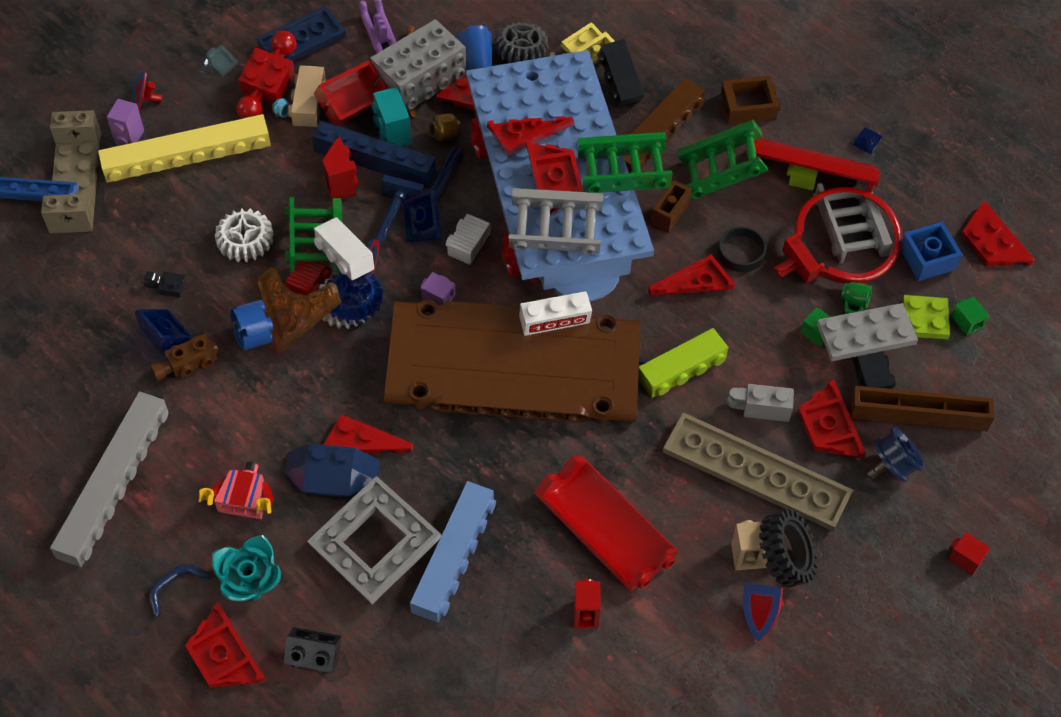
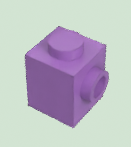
[420,272,455,305]

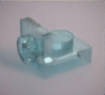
[204,44,239,77]

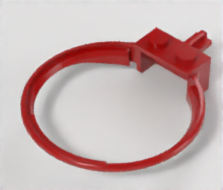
[774,187,902,284]

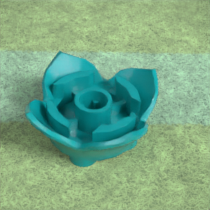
[212,535,281,601]

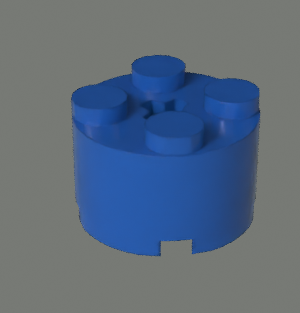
[229,300,273,351]

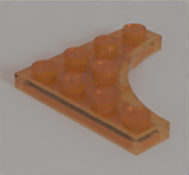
[257,267,342,352]

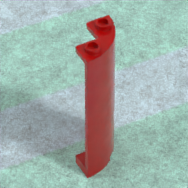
[754,138,881,193]
[533,456,679,591]

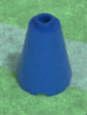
[454,25,492,70]

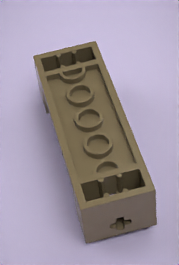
[41,110,101,233]

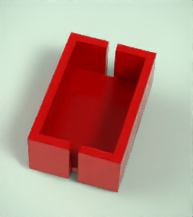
[314,60,388,126]

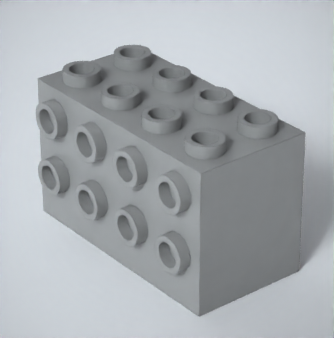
[371,19,467,111]

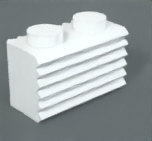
[446,214,491,265]

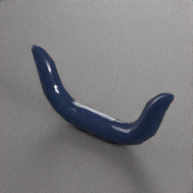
[149,564,211,618]

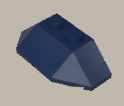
[285,443,380,498]

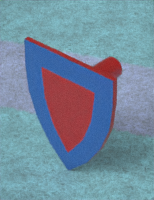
[133,72,162,110]
[743,582,784,642]

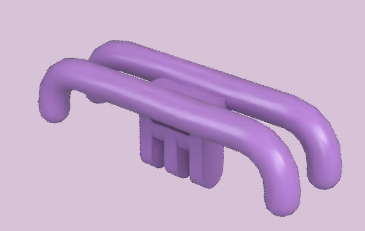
[359,0,396,54]

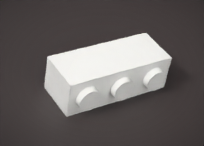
[314,217,374,280]

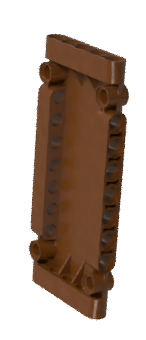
[384,300,640,423]

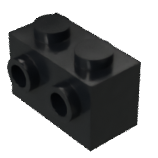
[284,627,341,674]

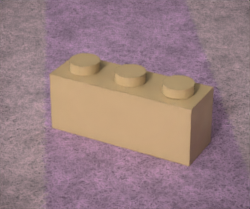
[288,65,326,127]

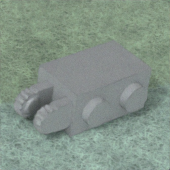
[727,384,794,422]

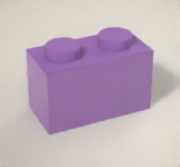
[107,99,144,146]

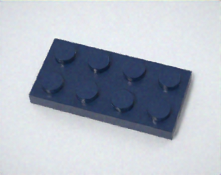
[257,6,346,61]

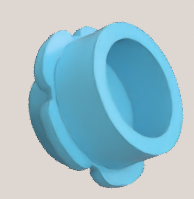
[272,98,291,118]

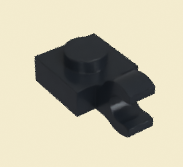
[144,271,186,297]

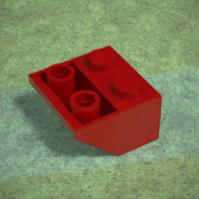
[322,138,359,202]

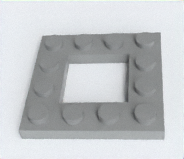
[307,476,442,605]

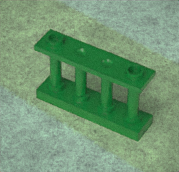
[677,120,768,200]
[577,132,672,193]
[285,197,342,273]

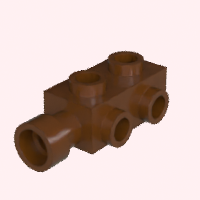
[150,334,219,381]

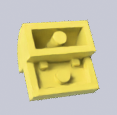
[561,22,615,65]

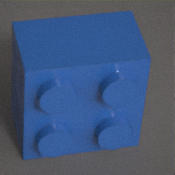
[900,221,963,281]

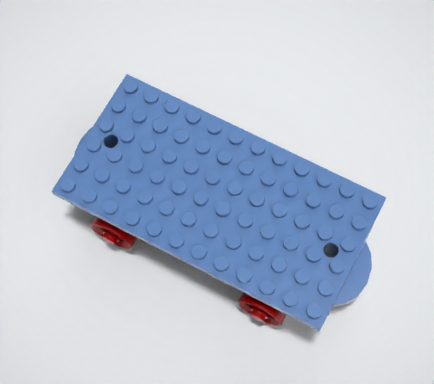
[466,50,654,301]

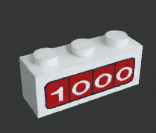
[519,291,592,336]

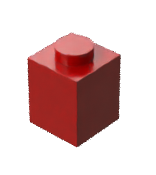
[948,532,990,575]

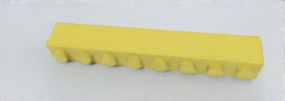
[98,114,271,182]

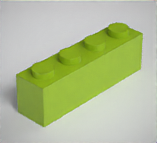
[638,328,729,398]

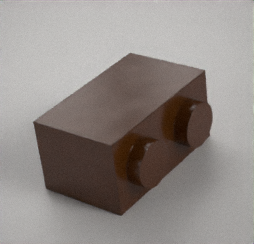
[650,180,692,233]

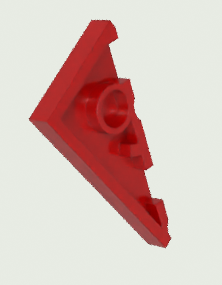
[435,75,475,111]
[487,116,574,156]
[648,254,735,295]
[323,414,413,454]

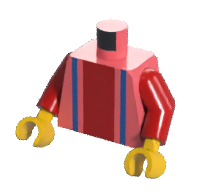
[198,462,274,519]

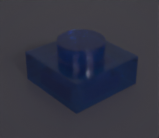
[853,127,883,154]

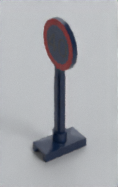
[361,175,425,281]

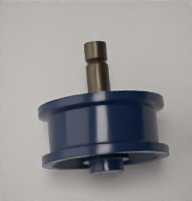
[867,427,925,482]

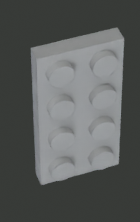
[817,303,918,361]

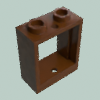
[720,76,781,125]

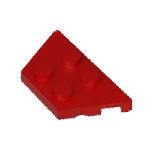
[526,139,583,215]
[961,201,1035,267]
[798,380,866,459]
[185,602,265,689]

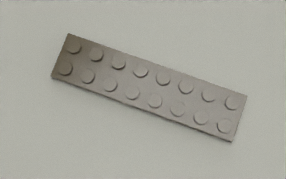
[663,413,853,531]

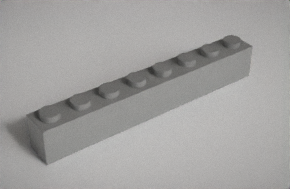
[50,391,168,567]

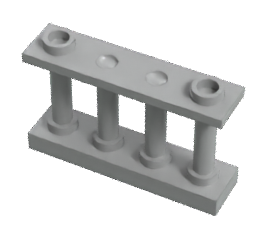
[813,180,893,264]
[509,188,603,255]

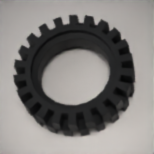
[759,509,818,588]

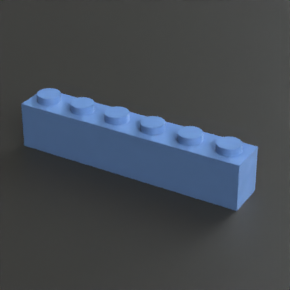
[410,481,496,623]

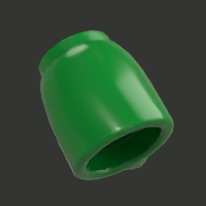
[841,282,872,314]

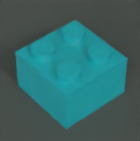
[371,87,412,146]

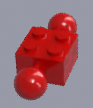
[236,30,297,119]

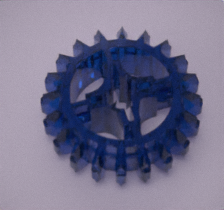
[323,272,383,324]

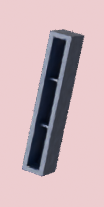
[312,121,436,188]

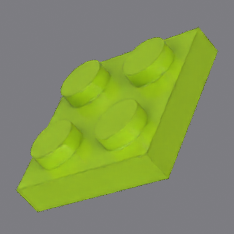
[902,295,950,340]

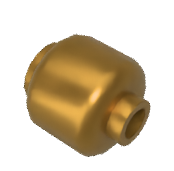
[429,114,461,142]

